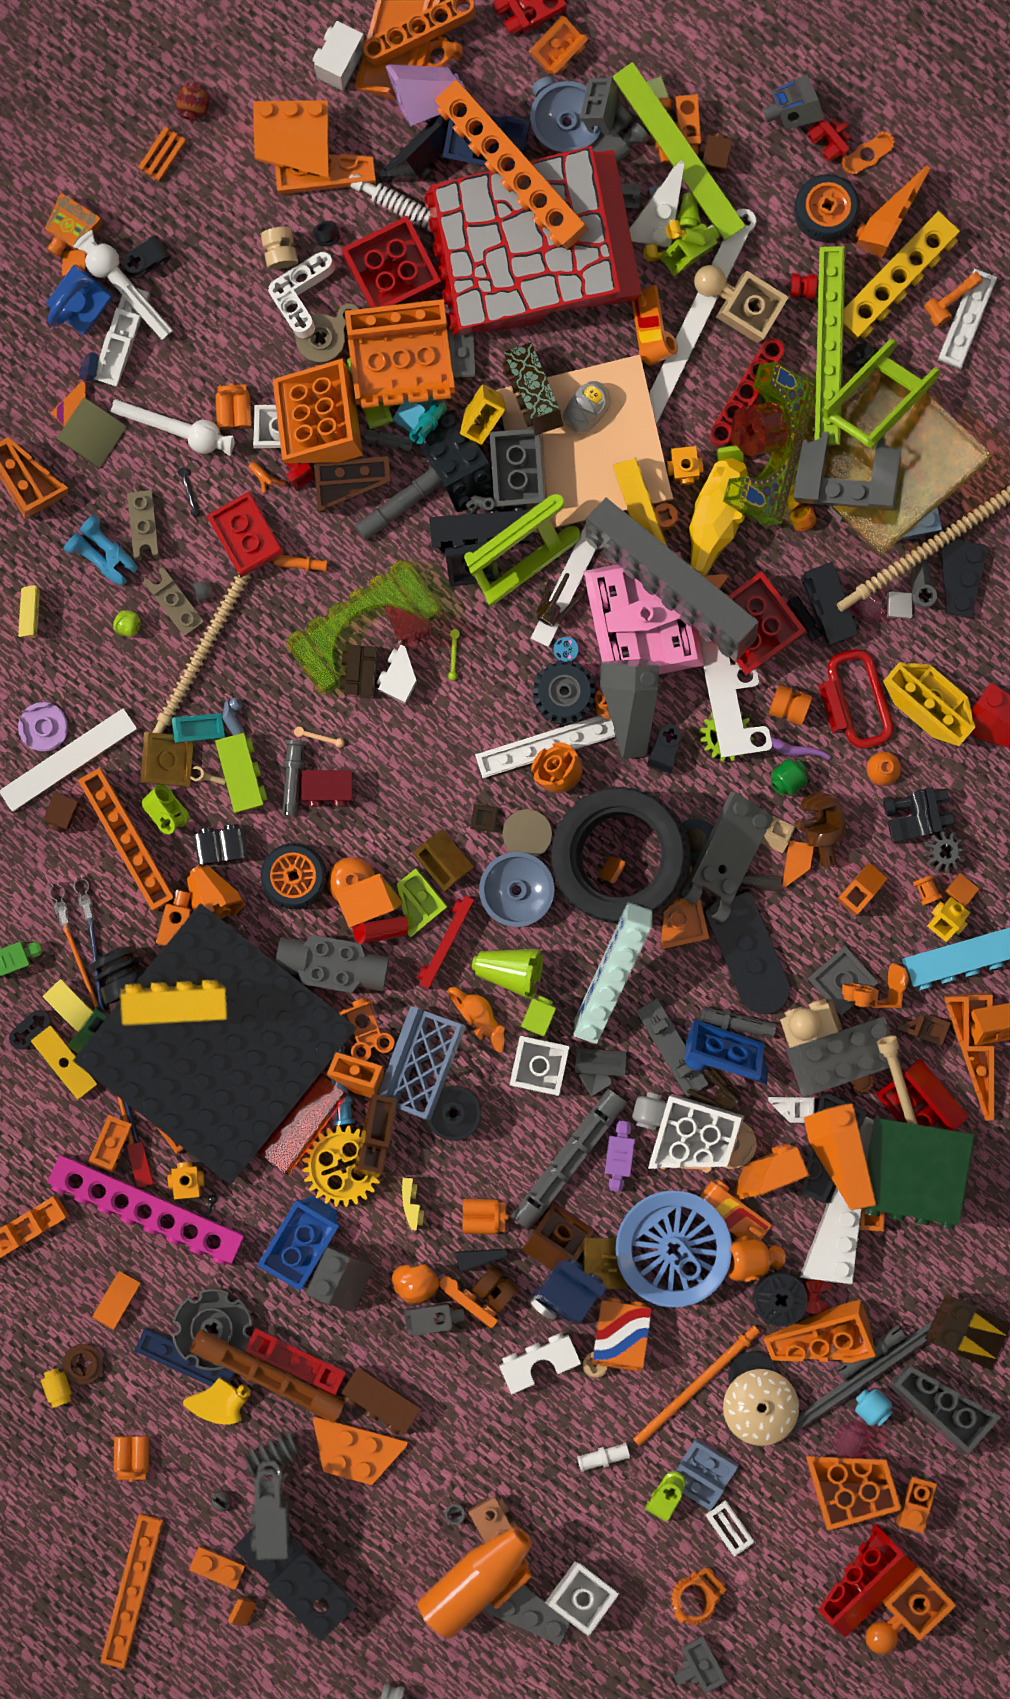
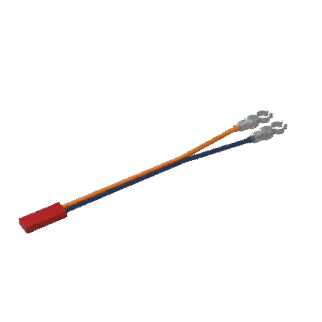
[49,875,153,1188]

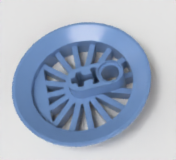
[616,1191,732,1307]

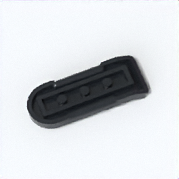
[704,889,789,1014]

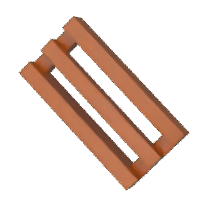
[138,127,186,182]

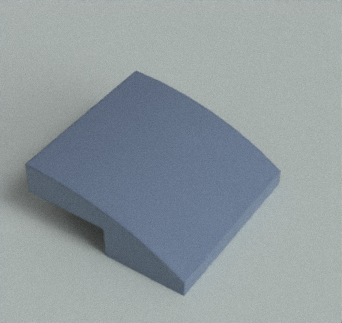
[675,1438,739,1511]

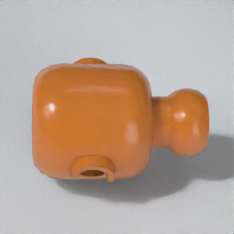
[726,1236,786,1282]

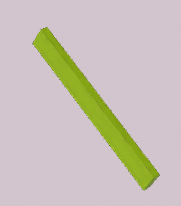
[612,62,745,241]
[815,246,846,446]

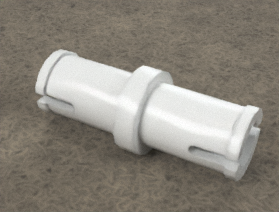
[577,1443,630,1472]

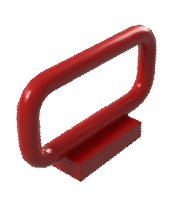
[818,649,893,749]

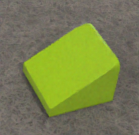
[717,445,743,462]

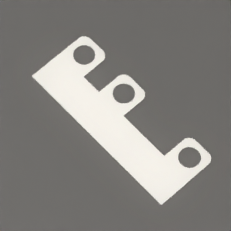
[697,630,772,757]

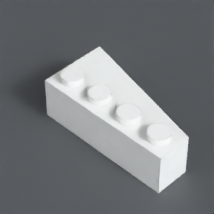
[800,1184,861,1284]

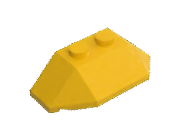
[883,662,975,746]

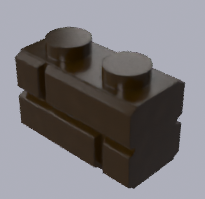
[340,645,378,699]

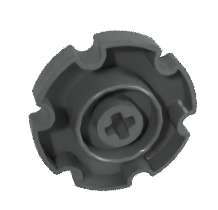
[172,1289,253,1370]

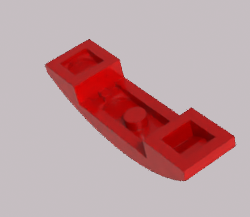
[244,1328,346,1395]

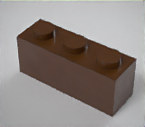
[342,1366,422,1435]

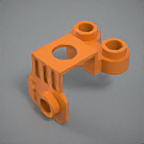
[842,963,909,1008]
[340,997,395,1061]

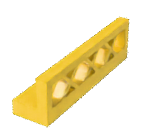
[612,457,667,546]

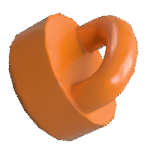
[790,505,817,532]

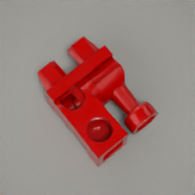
[492,0,567,36]

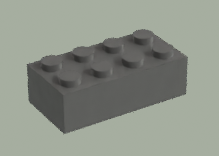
[786,1016,901,1097]

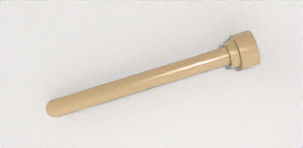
[877,1036,918,1125]

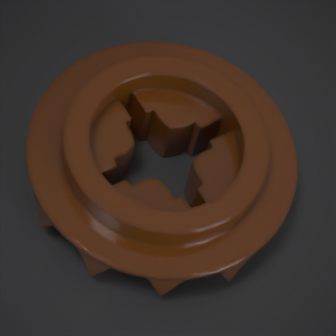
[62,1344,103,1385]

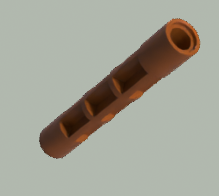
[190,1329,344,1423]

